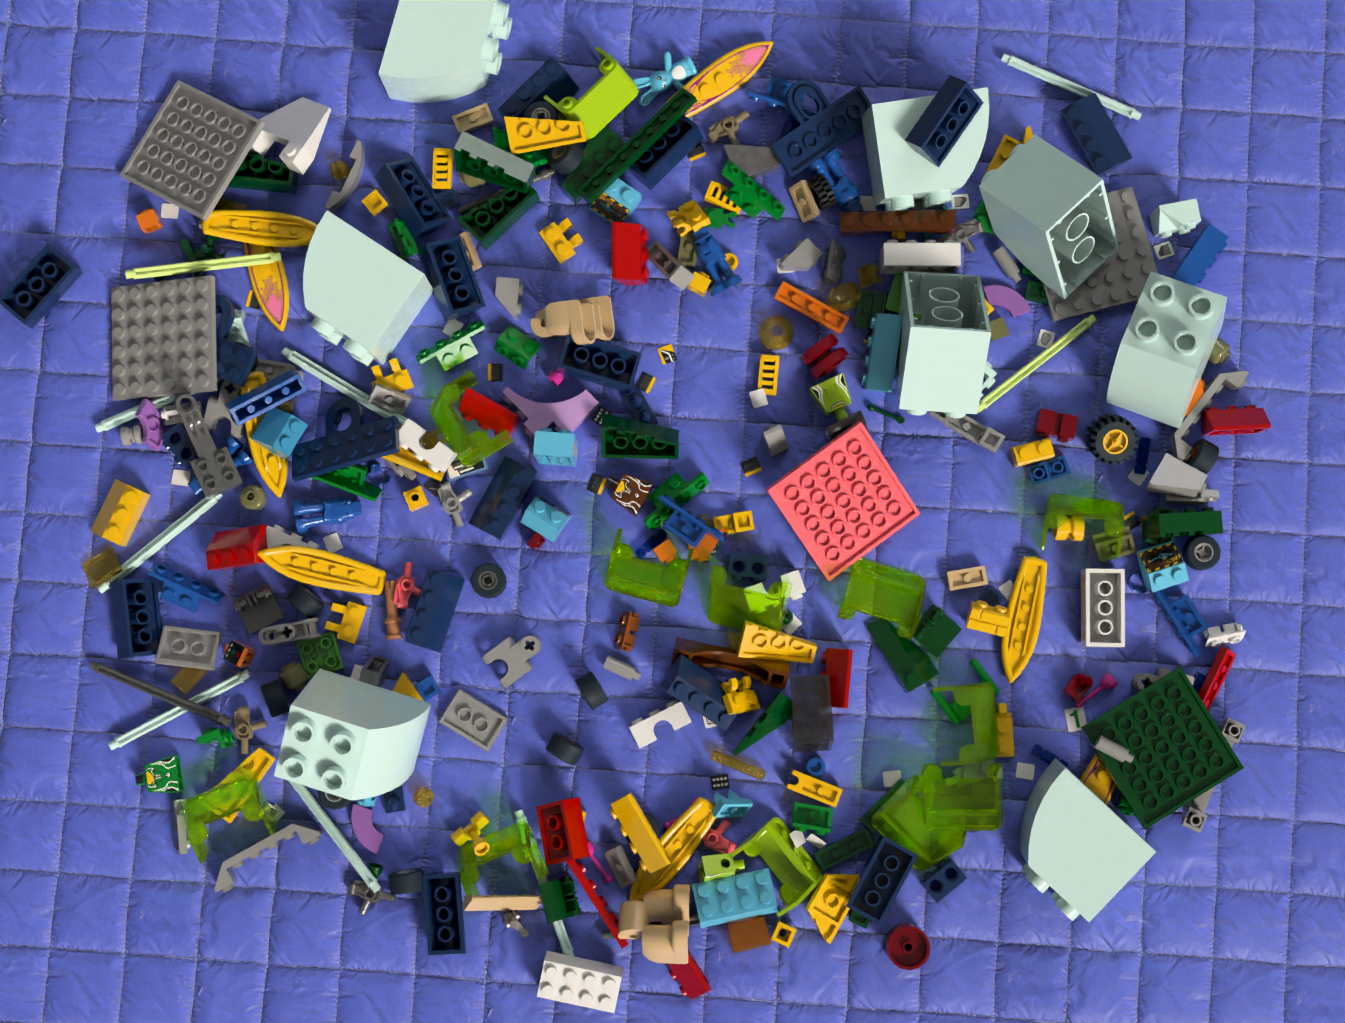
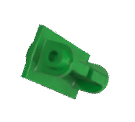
[388,218,420,260]

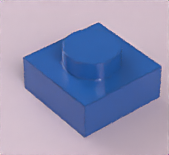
[415,675,442,702]

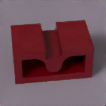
[1033,408,1079,443]

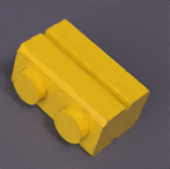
[1009,438,1055,468]
[965,600,1010,637]

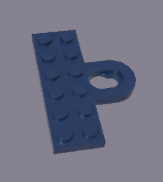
[769,79,872,178]
[215,295,258,387]
[292,398,400,482]

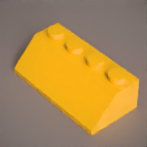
[609,792,671,874]

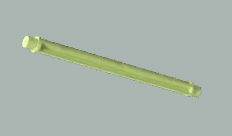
[125,252,282,279]
[977,314,1097,413]

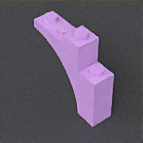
[502,387,600,439]

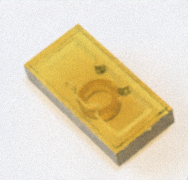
[170,667,209,695]

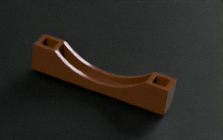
[840,209,956,237]
[671,637,790,690]

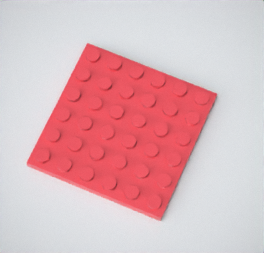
[766,421,920,581]

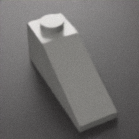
[648,240,695,291]

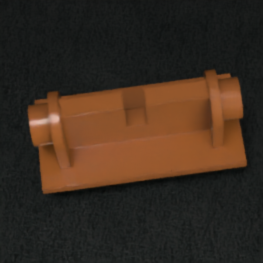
[614,611,640,652]

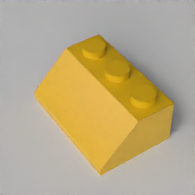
[90,479,150,547]

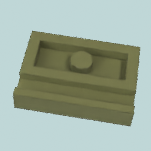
[1091,526,1136,563]

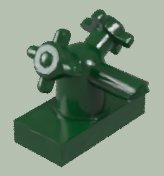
[180,235,226,277]

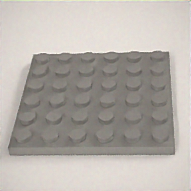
[120,80,265,221]
[1041,187,1158,322]
[111,275,217,401]

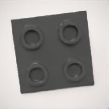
[822,239,846,286]
[233,583,284,634]

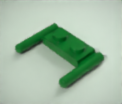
[930,658,1000,725]

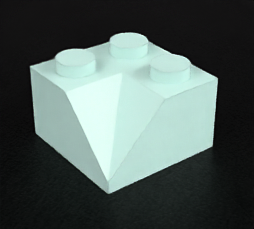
[1149,199,1201,238]

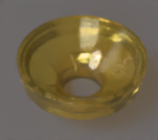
[827,282,861,312]
[759,316,793,351]

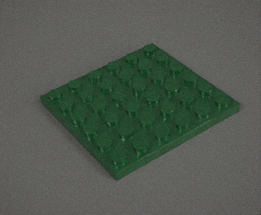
[1080,667,1244,829]

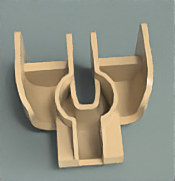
[531,295,615,345]
[618,884,690,964]

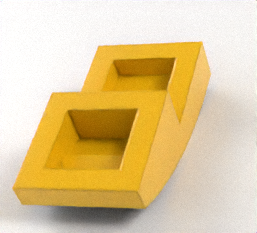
[712,510,755,535]

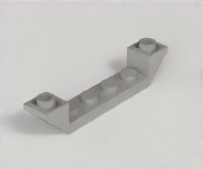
[1169,371,1249,463]
[1181,717,1246,833]
[214,822,324,893]

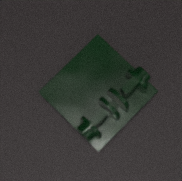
[908,604,962,658]
[538,875,581,924]

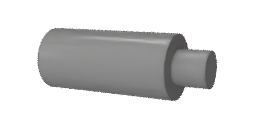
[992,246,1021,283]
[603,655,642,681]
[1094,735,1134,763]

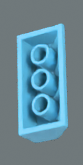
[861,313,903,393]

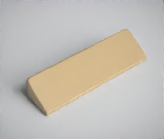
[464,894,542,911]

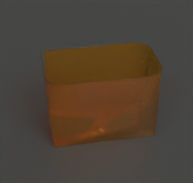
[727,915,772,953]

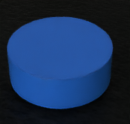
[805,757,825,776]

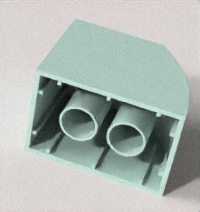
[378,0,512,103]
[861,87,989,211]
[979,135,1119,299]
[303,210,434,367]
[895,271,991,418]
[1106,272,1227,429]
[274,669,432,800]
[1020,758,1156,922]

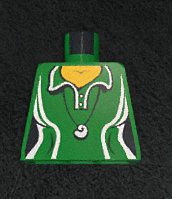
[135,755,184,793]

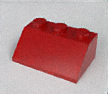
[612,222,649,286]
[458,387,521,440]
[1200,405,1271,436]
[206,524,268,570]
[818,648,853,709]
[536,798,590,865]
[668,950,711,999]

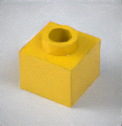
[687,272,711,297]
[403,485,430,512]
[770,920,797,948]

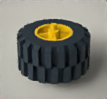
[1086,414,1139,465]

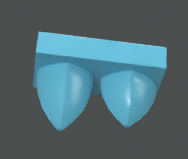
[711,790,753,818]

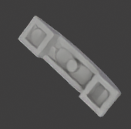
[325,140,365,213]
[929,411,1005,453]

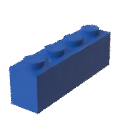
[1170,224,1229,286]
[224,369,307,426]

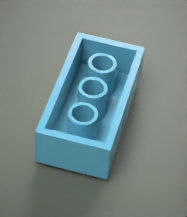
[533,428,578,467]
[692,868,778,928]

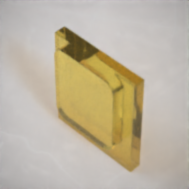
[82,547,123,589]

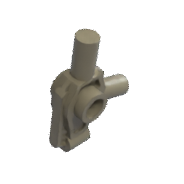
[707,110,749,145]
[234,706,267,754]

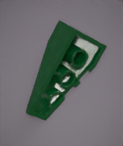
[866,616,939,693]
[732,692,798,756]

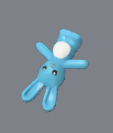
[633,51,697,106]

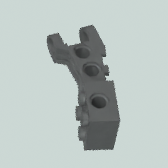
[174,392,243,500]

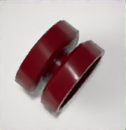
[799,333,849,380]
[884,923,931,970]

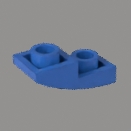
[1027,455,1071,486]

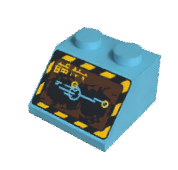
[589,178,642,224]
[521,495,572,542]
[1136,540,1189,592]

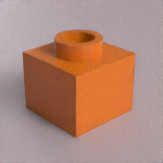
[136,209,164,234]
[653,539,677,564]

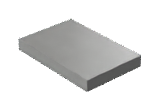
[155,625,222,671]
[439,688,509,752]

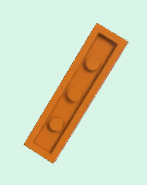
[774,281,850,335]

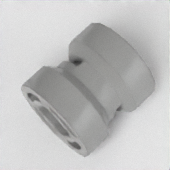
[120,425,143,446]

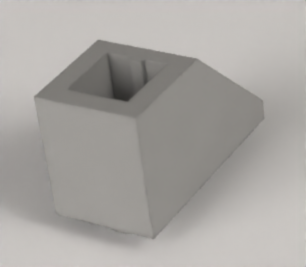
[779,238,823,271]
[495,277,524,320]
[761,424,789,458]

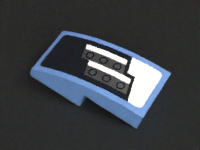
[446,450,489,481]

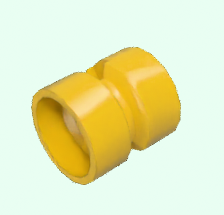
[1052,515,1085,541]

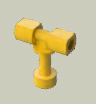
[450,810,490,856]

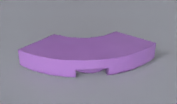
[983,285,1031,318]
[135,399,164,452]
[351,803,384,854]

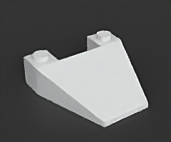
[249,97,331,175]

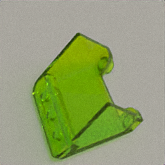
[837,559,926,639]
[707,564,793,632]
[919,763,1003,831]
[871,774,968,870]

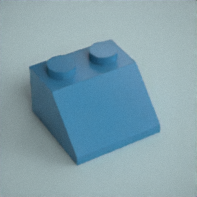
[250,408,308,459]

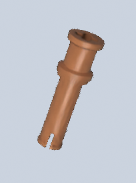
[384,581,403,640]

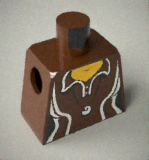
[605,474,653,517]

